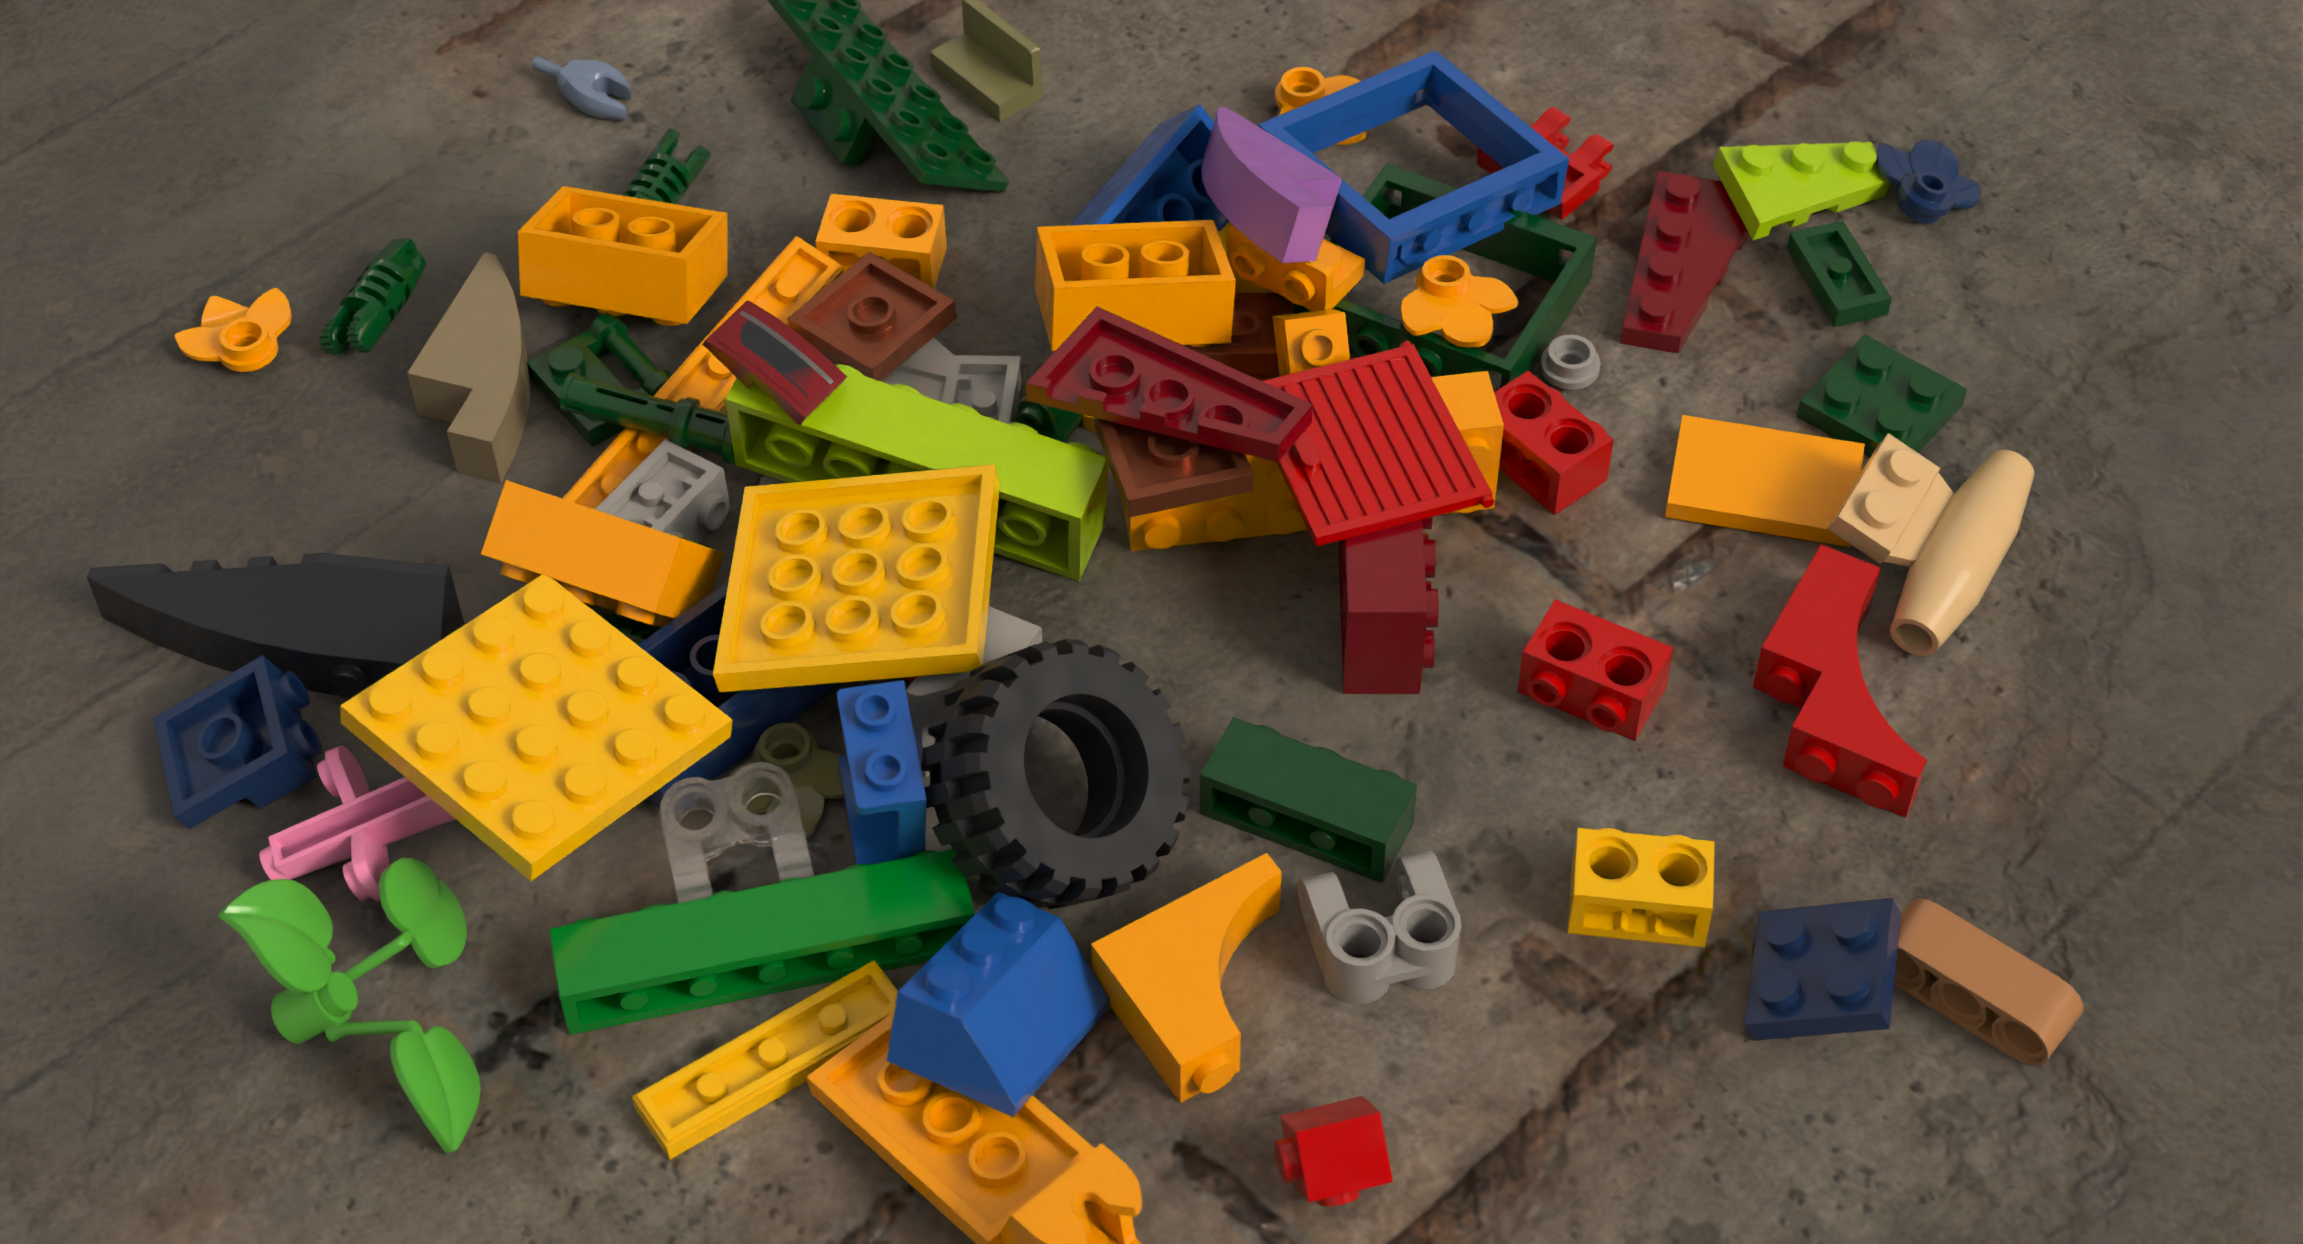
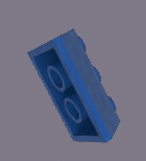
[886,892,1110,1117]

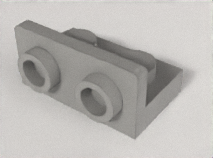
[595,439,730,544]

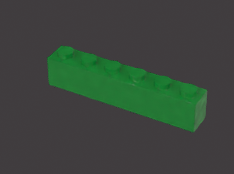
[549,849,975,1035]

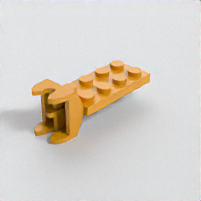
[806,1012,1142,1244]

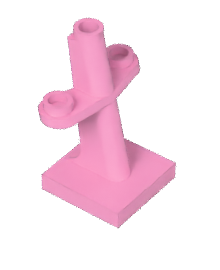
[259,746,456,901]

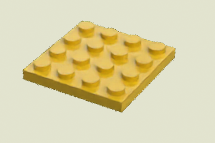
[713,464,1000,692]
[340,574,733,881]

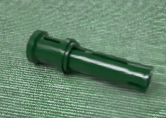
[559,373,735,465]

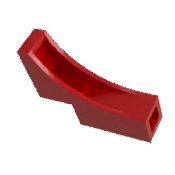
[1753,544,1927,818]

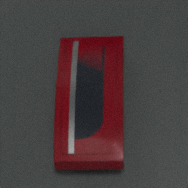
[702,300,847,426]

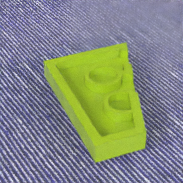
[1712,142,1891,241]

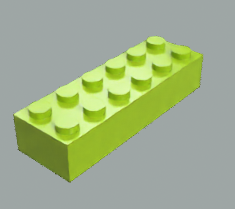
[725,364,1108,582]

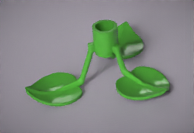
[218,858,481,1155]

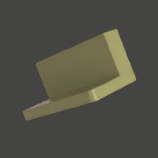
[930,0,1042,122]

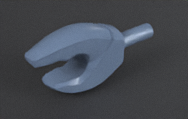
[532,56,632,120]

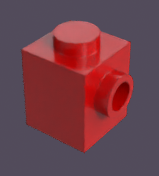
[1274,1096,1393,1206]

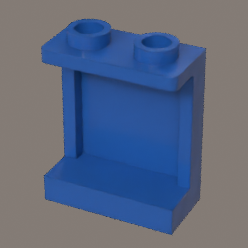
[837,680,926,865]

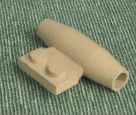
[1828,433,2034,656]

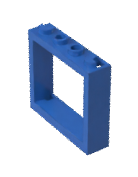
[1258,50,1569,284]

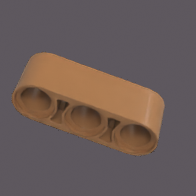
[1894,898,2084,1066]

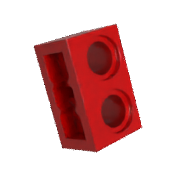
[1494,371,1614,515]
[1517,599,1674,741]

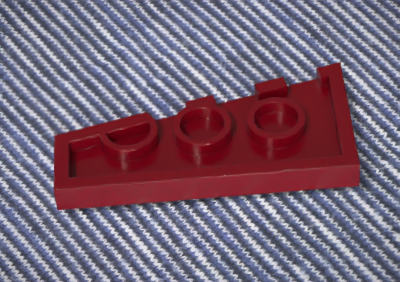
[1620,171,1750,354]
[1026,306,1313,462]

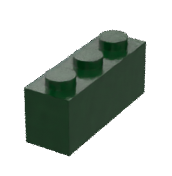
[1200,717,1417,883]

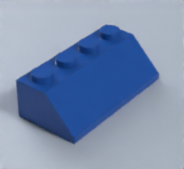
[1070,104,1229,231]

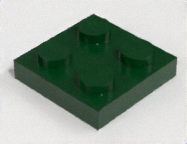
[1796,334,1967,457]

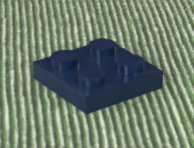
[1744,898,1901,1040]

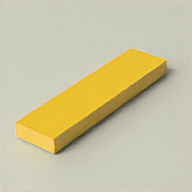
[632,960,898,1160]

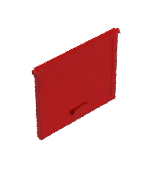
[1262,341,1494,546]

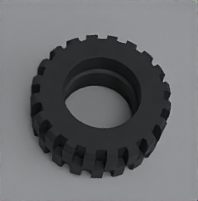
[921,639,1190,910]

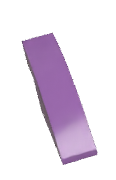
[1201,107,1342,263]

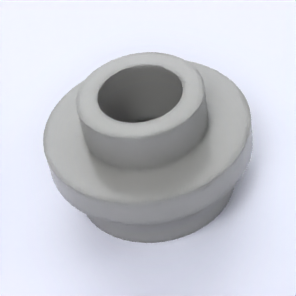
[1540,334,1601,390]

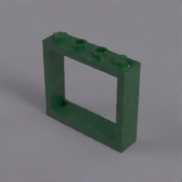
[1293,163,1597,392]

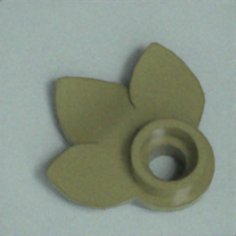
[724,723,843,840]

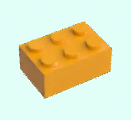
[518,186,728,326]
[1035,220,1236,351]
[481,480,725,627]

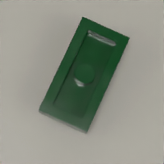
[1787,220,1892,327]

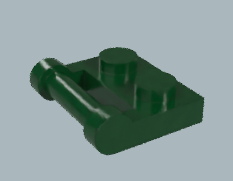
[527,313,672,447]

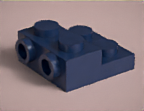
[153,655,322,829]

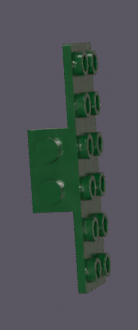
[767,0,1009,192]

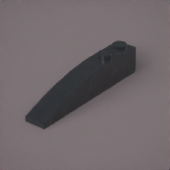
[87,553,465,699]

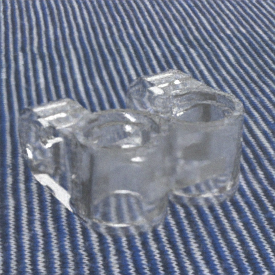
[660,762,814,903]

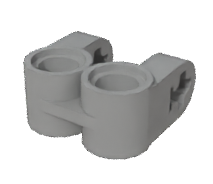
[1298,850,1462,1004]

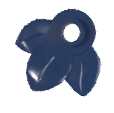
[1875,139,1981,224]

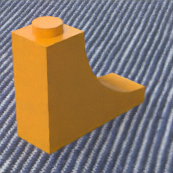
[1091,853,1282,1103]

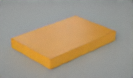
[1665,415,1865,547]

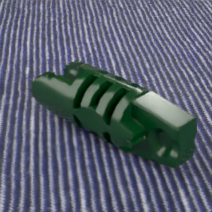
[622,128,711,204]
[319,238,426,355]

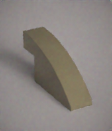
[407,252,531,483]

